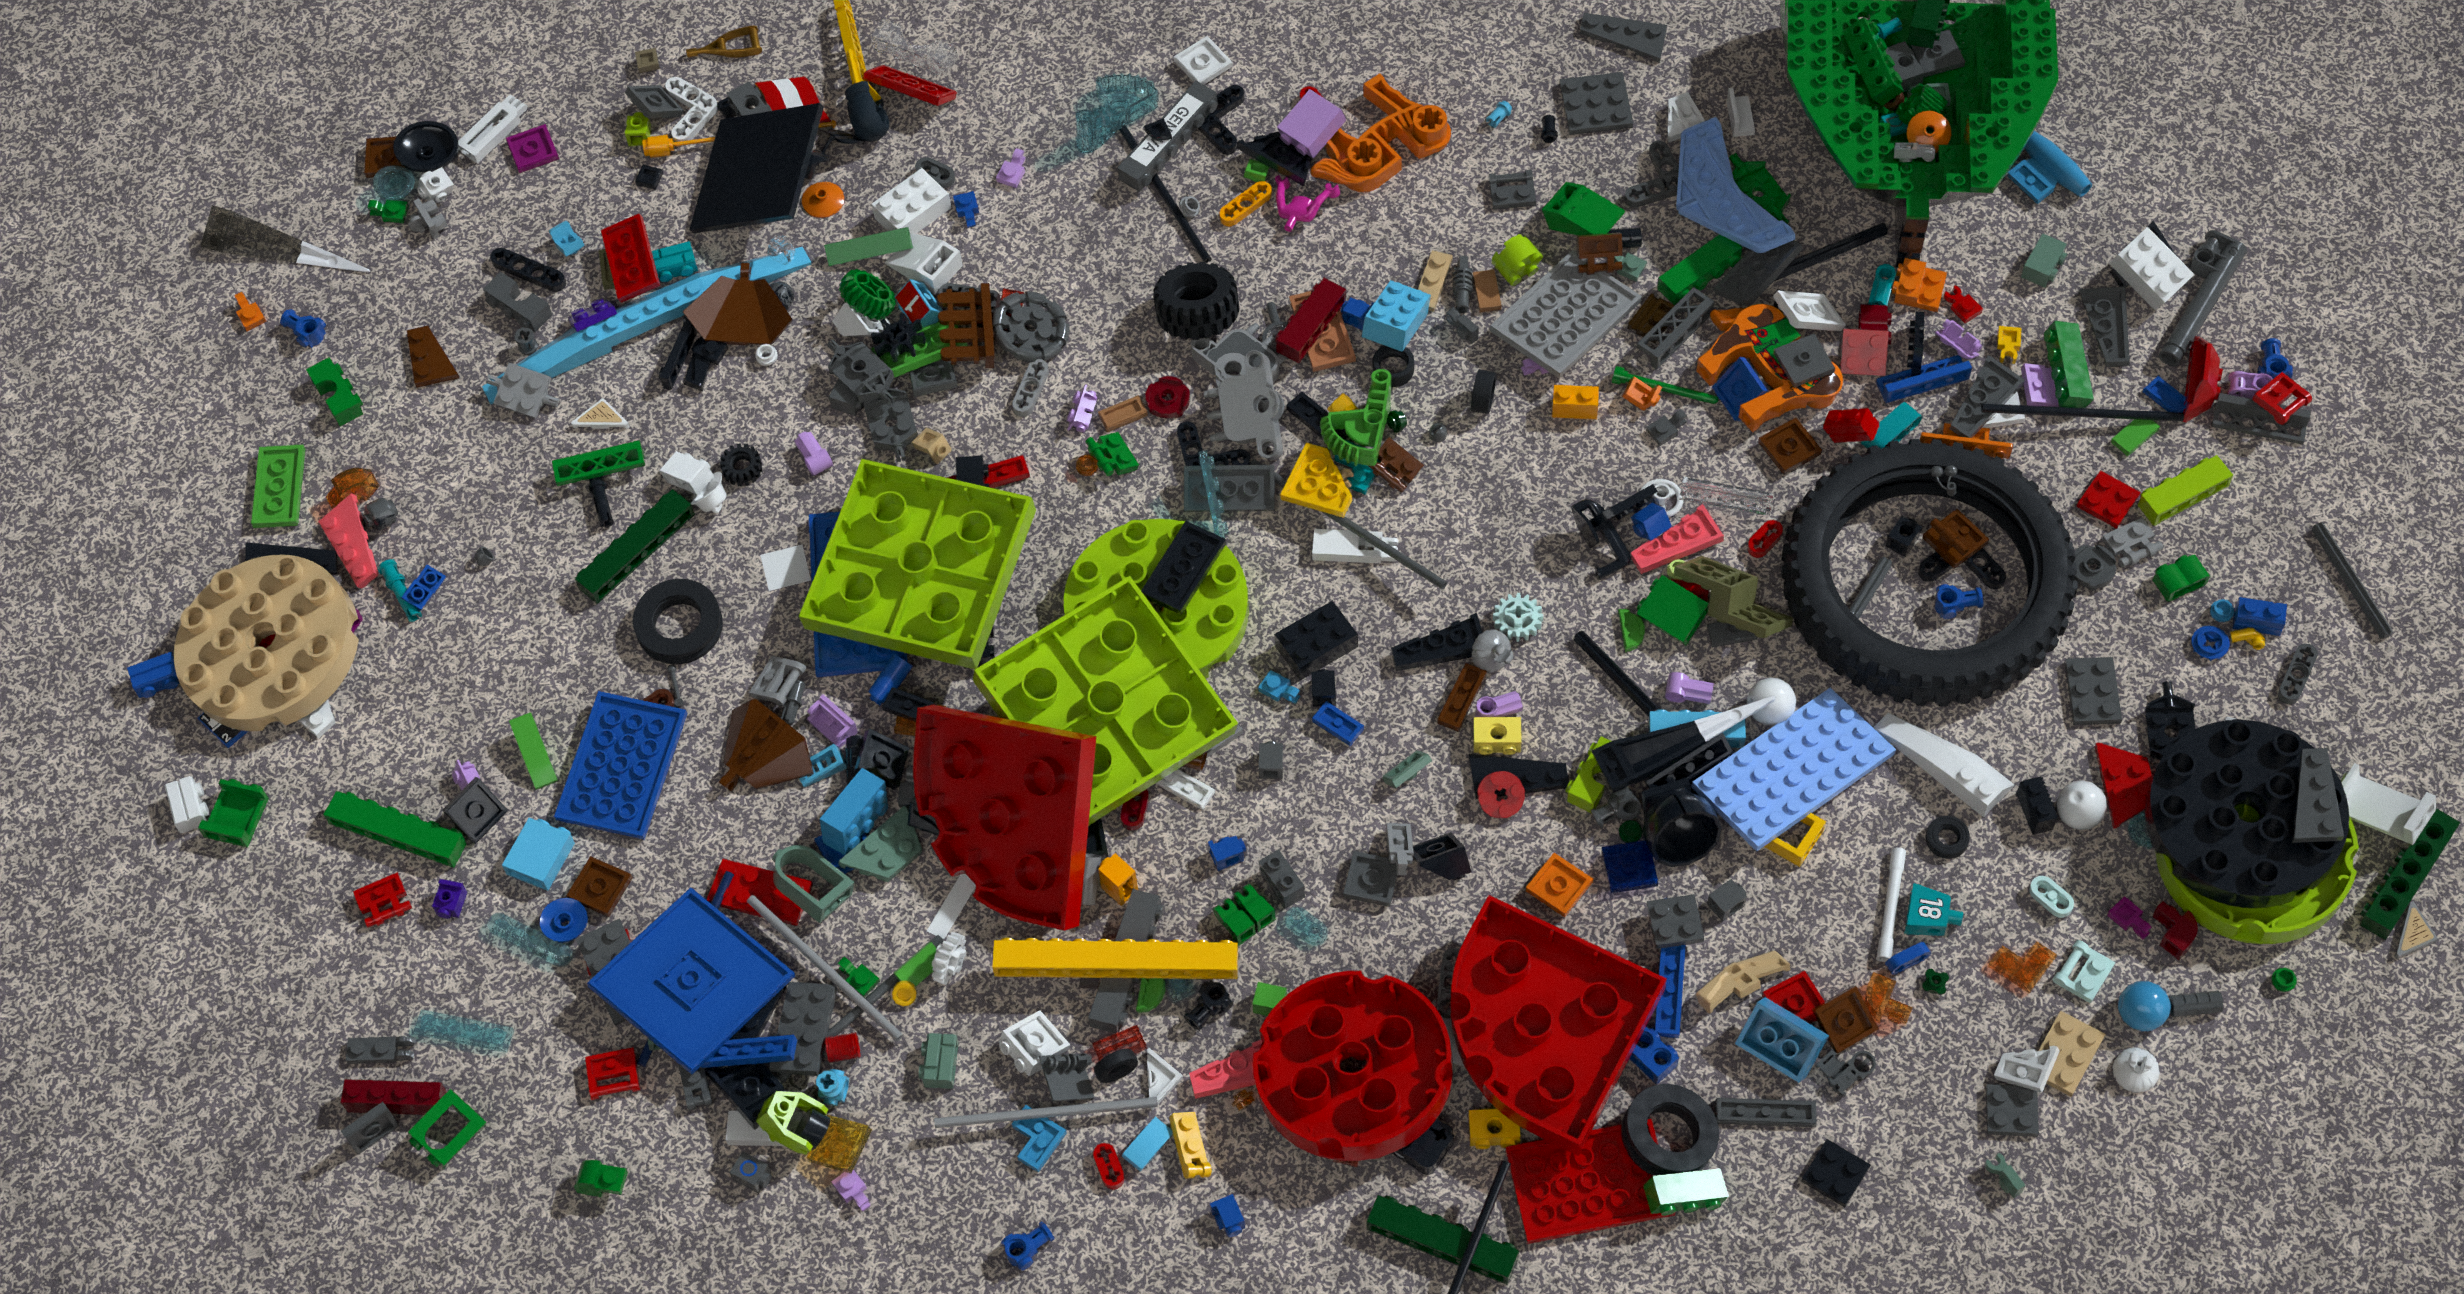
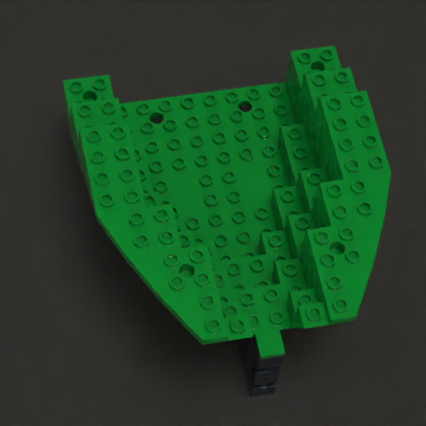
[1780,0,2058,267]

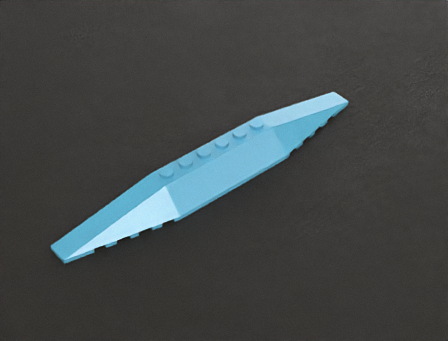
[482,246,812,404]

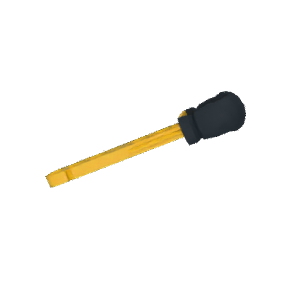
[833,0,890,142]

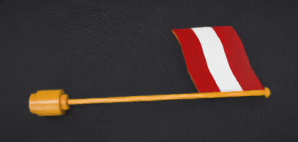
[642,76,836,158]

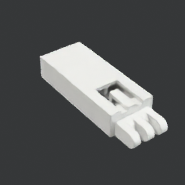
[458,95,527,164]
[1312,529,1398,564]
[726,1111,803,1146]

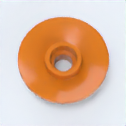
[1906,111,1951,153]
[802,182,844,218]

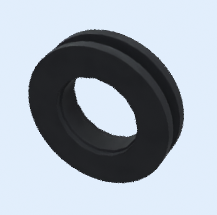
[633,579,723,665]
[1621,1084,1719,1176]

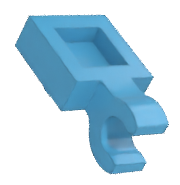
[1258,670,1301,704]

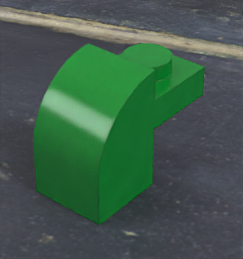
[574,1160,628,1197]

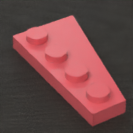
[318,493,379,589]
[1631,504,1724,574]
[1189,1039,1262,1099]

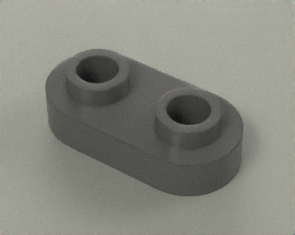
[915,157,955,188]

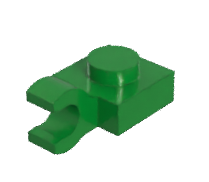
[367,199,409,223]
[837,957,880,998]

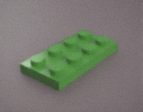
[871,322,968,378]
[251,445,306,528]

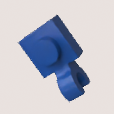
[953,191,979,228]

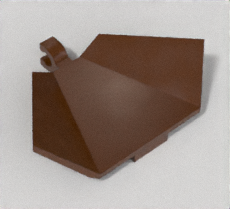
[683,263,793,346]
[719,699,814,792]

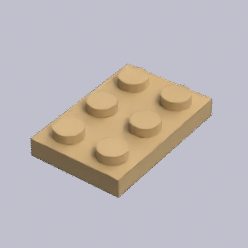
[2038,1011,2106,1097]

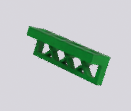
[552,440,645,486]

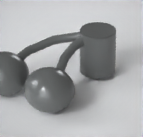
[1930,465,1957,496]

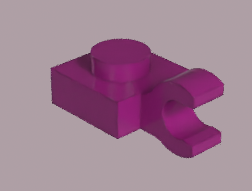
[2107,896,2152,940]

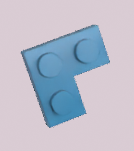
[1012,1105,1067,1173]

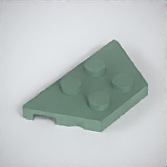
[839,806,922,882]

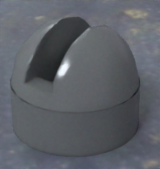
[1429,423,1447,442]
[474,546,494,566]

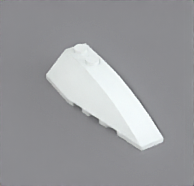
[1873,713,2014,817]

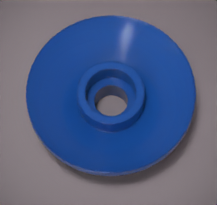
[540,898,588,943]

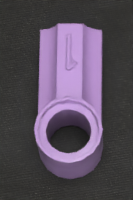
[794,432,833,476]
[1665,672,1714,704]
[1475,691,1523,717]

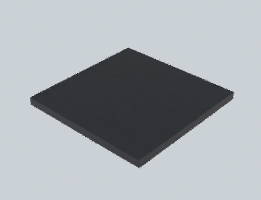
[689,103,824,233]

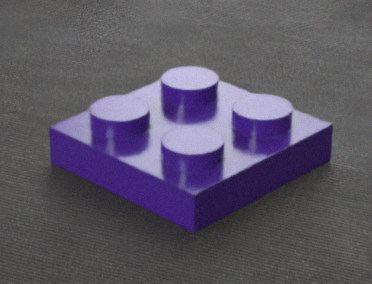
[567,299,617,332]

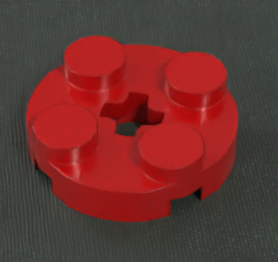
[1477,771,1525,818]

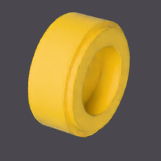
[892,980,917,1006]

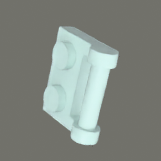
[2052,940,2116,1004]

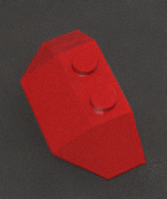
[2183,336,2223,422]

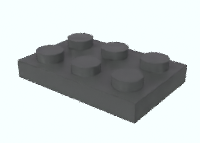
[2064,657,2122,725]

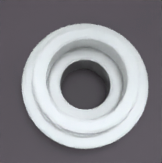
[755,344,778,366]

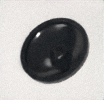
[393,121,459,172]

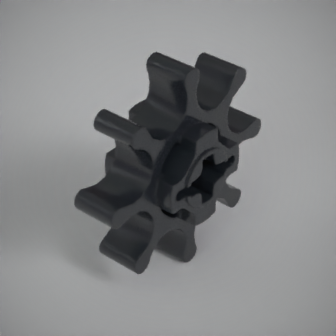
[871,314,927,363]

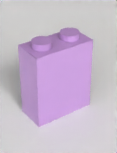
[1277,89,1346,158]

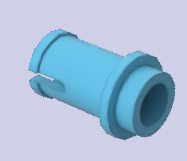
[1486,101,1512,128]

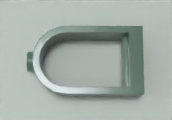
[772,845,854,923]

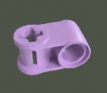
[2228,371,2273,399]

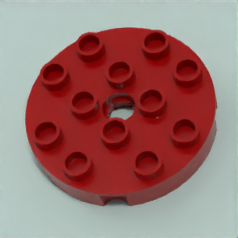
[1253,970,1453,1161]

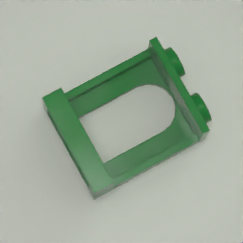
[408,1089,487,1169]

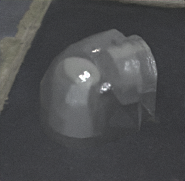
[766,235,795,265]

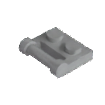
[749,656,806,706]

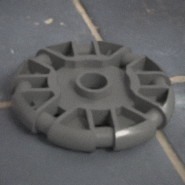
[992,291,1070,362]

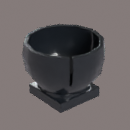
[1642,778,1722,867]

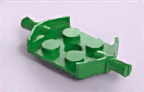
[1729,153,1791,224]

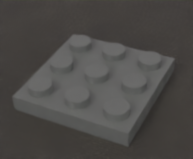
[1559,72,1633,135]

